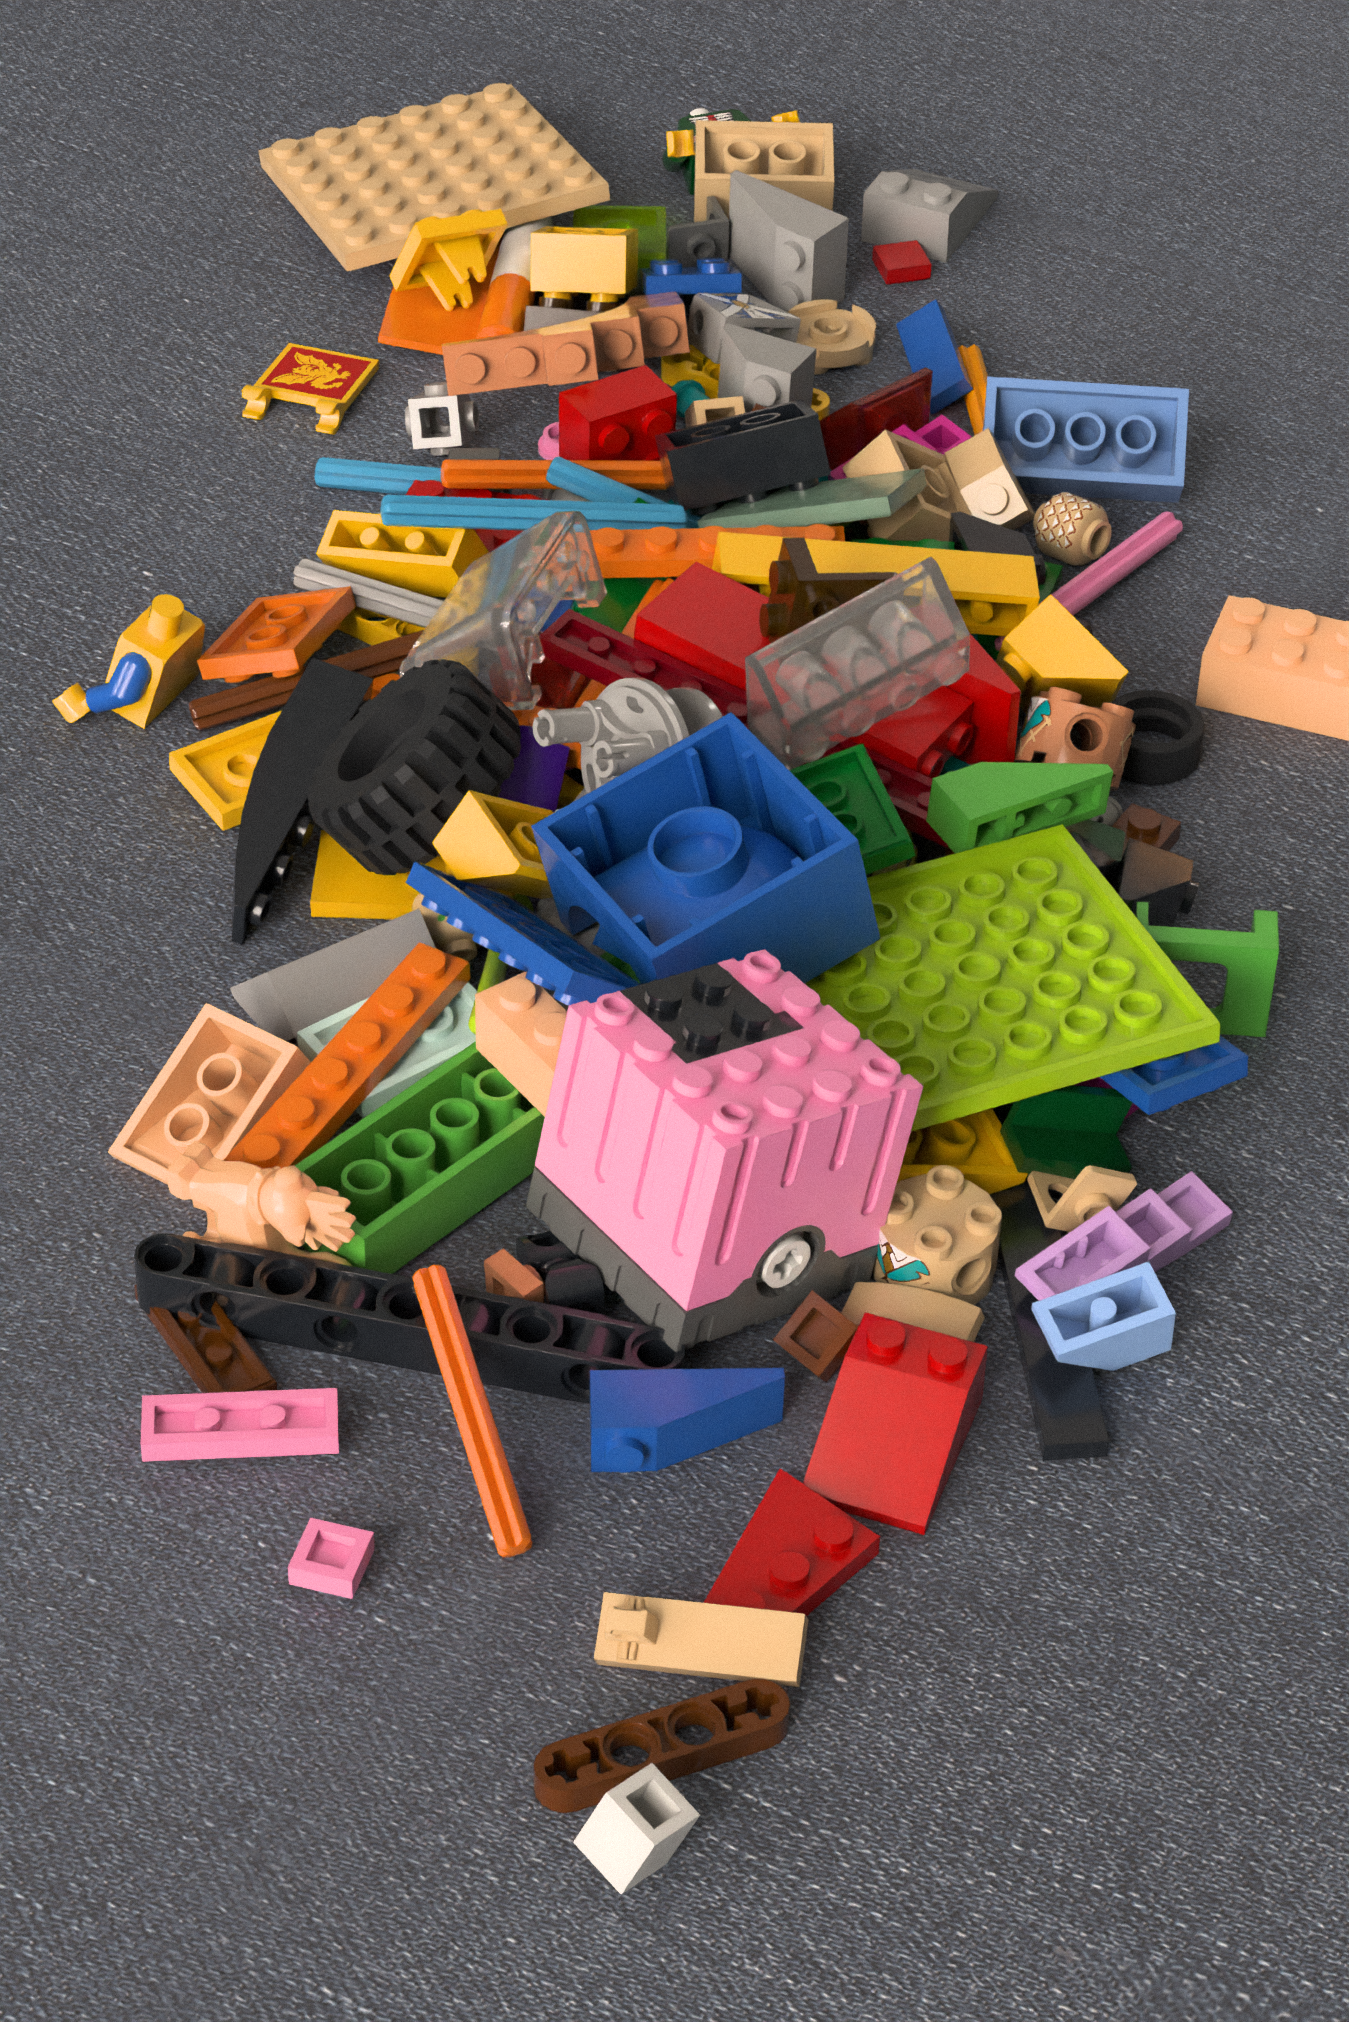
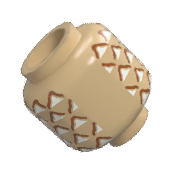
[1033,492,1112,566]

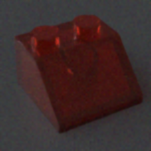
[819,367,933,470]

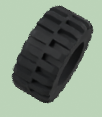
[307,659,522,875]

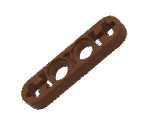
[534,1679,790,1813]

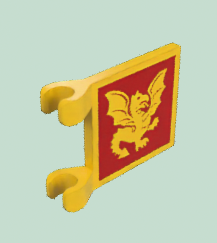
[242,343,379,435]

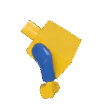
[52,594,205,729]

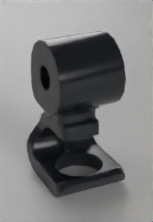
[516,1230,605,1315]

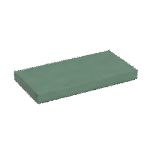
[697,468,927,528]

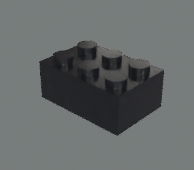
[654,399,831,516]

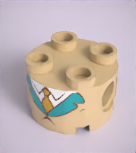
[873,1165,1002,1305]

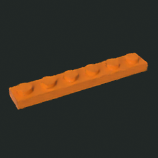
[528,524,845,580]
[223,942,470,1169]

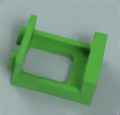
[1135,902,1279,1037]

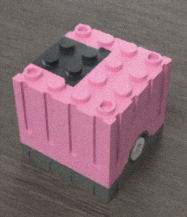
[526,949,923,1352]

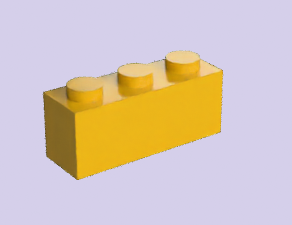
[316,510,492,601]

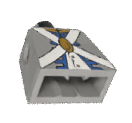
[687,293,801,364]

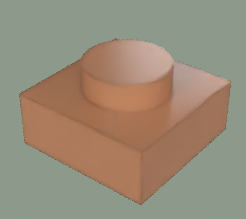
[484,1248,546,1303]

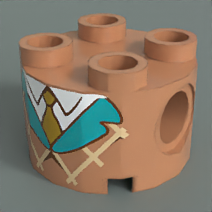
[1014,687,1136,791]

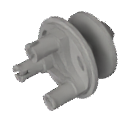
[532,677,723,813]

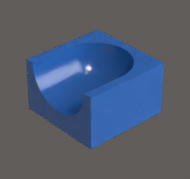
[531,712,881,984]

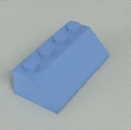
[982,376,1189,503]

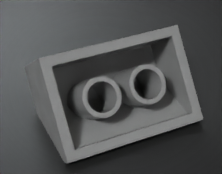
[230,909,436,1044]

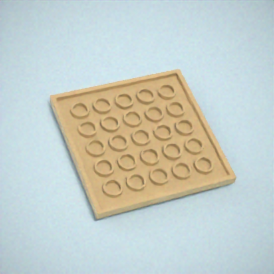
[259,83,610,272]

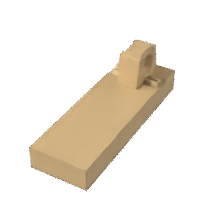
[594,1592,808,1687]

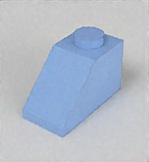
[1031,1261,1176,1371]

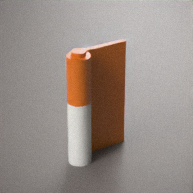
[378,217,553,355]

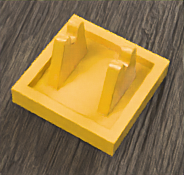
[389,209,508,311]

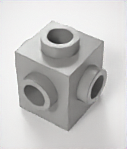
[405,382,479,455]

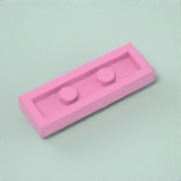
[141,1388,339,1462]

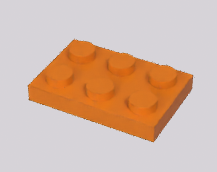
[197,586,356,683]

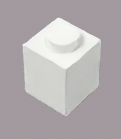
[574,1763,700,1895]

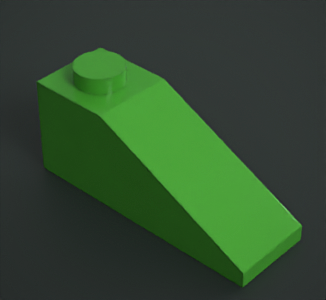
[926,762,1113,854]

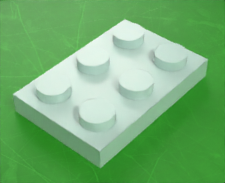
[297,982,477,1118]

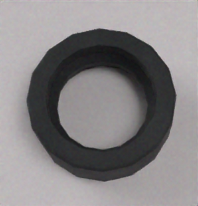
[1111,690,1205,785]

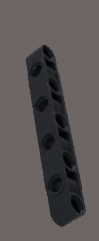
[134,1233,685,1404]

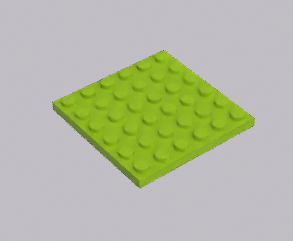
[805,824,1220,1132]

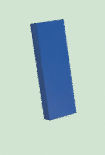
[896,299,973,414]

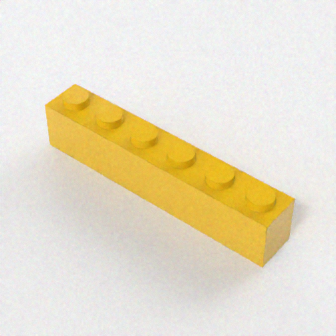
[712,532,1040,636]

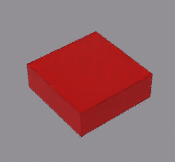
[872,240,932,285]

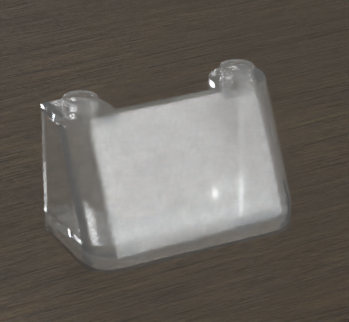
[400,511,607,710]

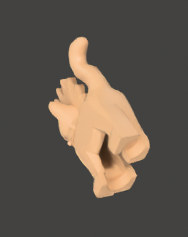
[166,1141,356,1267]

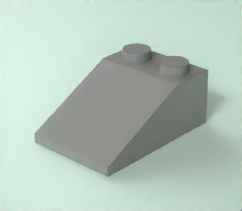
[861,169,998,263]
[728,170,849,312]

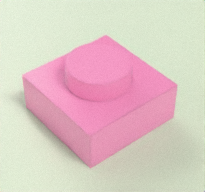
[288,1517,375,1599]

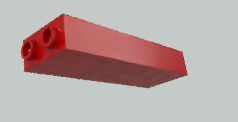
[633,561,974,779]

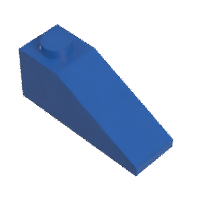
[589,1367,785,1473]

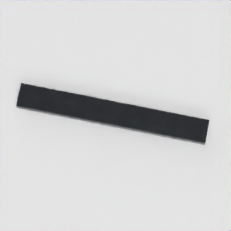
[990,1102,1109,1461]

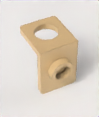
[1027,1165,1137,1232]

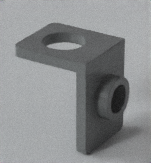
[666,196,729,267]

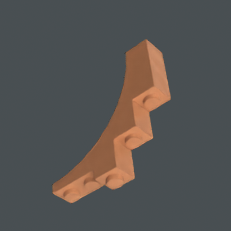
[441,291,690,396]

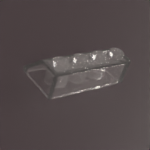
[745,556,970,770]

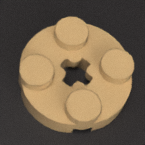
[788,299,876,375]

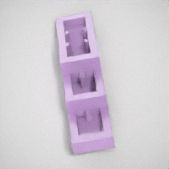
[1014,1171,1233,1301]

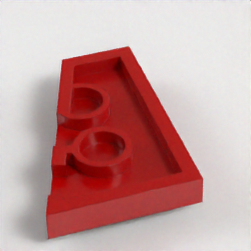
[703,1468,880,1616]

